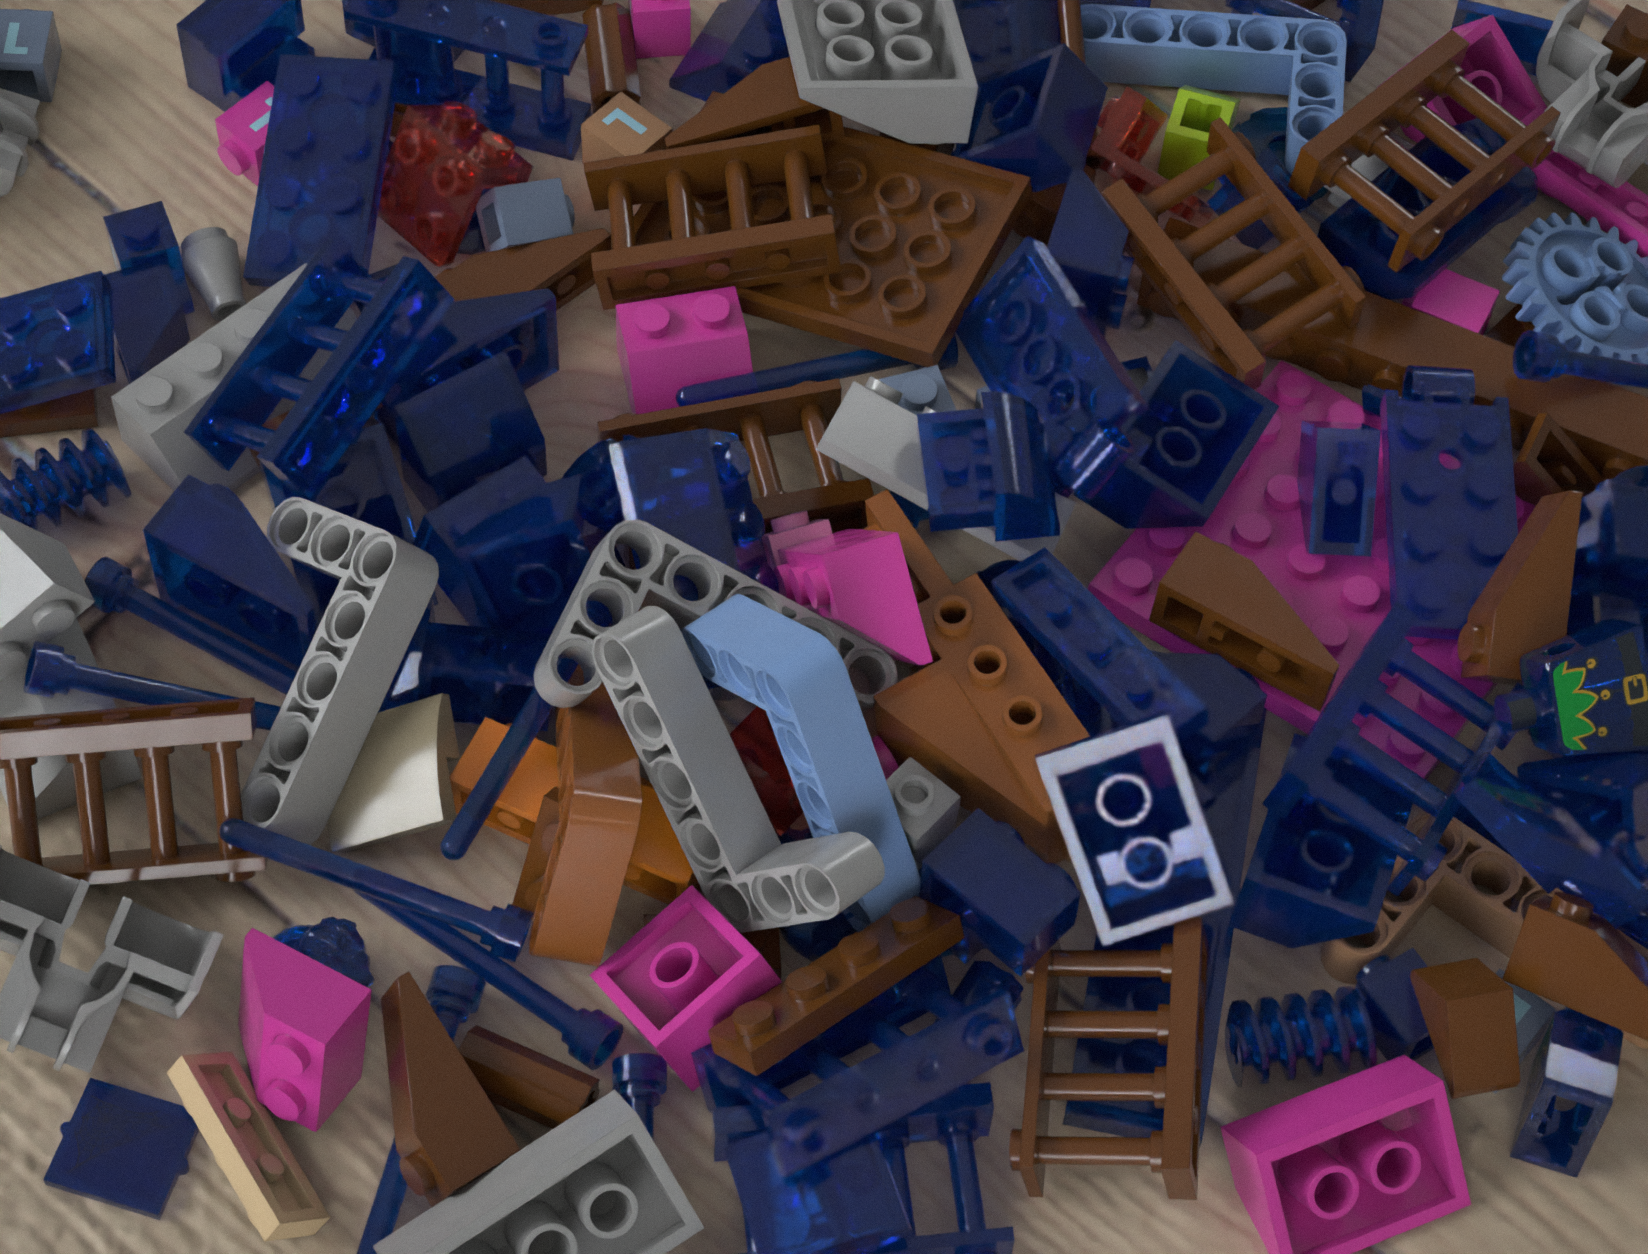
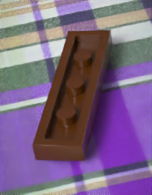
[708,895,965,1076]

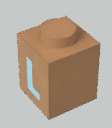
[581,92,673,163]

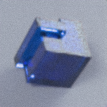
[176,0,318,112]

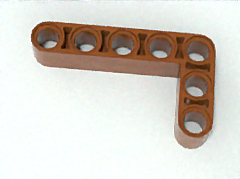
[529,658,642,967]

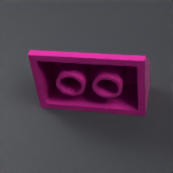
[774,529,933,666]
[1220,1055,1471,1254]

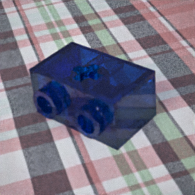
[418,622,559,731]

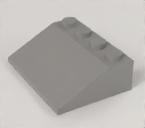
[777,0,978,145]

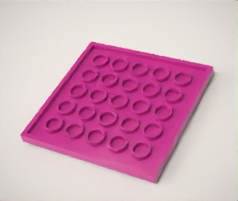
[1085,360,1598,798]

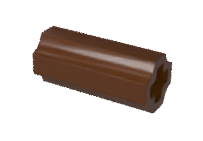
[582,2,641,114]
[458,1025,600,1129]

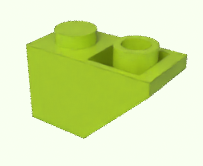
[1157,85,1241,191]

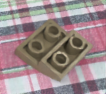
[328,693,460,853]

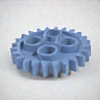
[1502,212,1648,384]

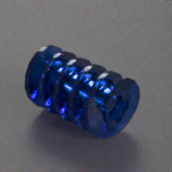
[0,428,132,531]
[1225,985,1377,1087]

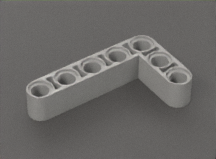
[241,497,439,848]
[534,519,898,713]
[592,606,885,933]

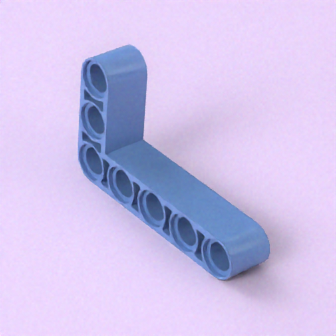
[1080,4,1347,175]
[680,594,925,932]

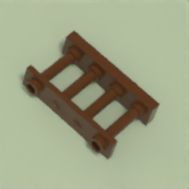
[1288,30,1561,273]
[1100,117,1366,398]
[583,125,842,310]
[597,378,874,570]
[0,697,270,885]
[1009,917,1209,1200]

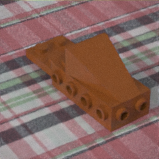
[863,489,1117,869]

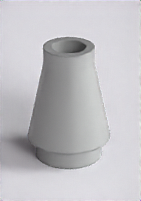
[179,227,246,321]

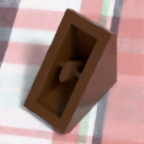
[1505,413,1613,537]
[1409,957,1521,1099]

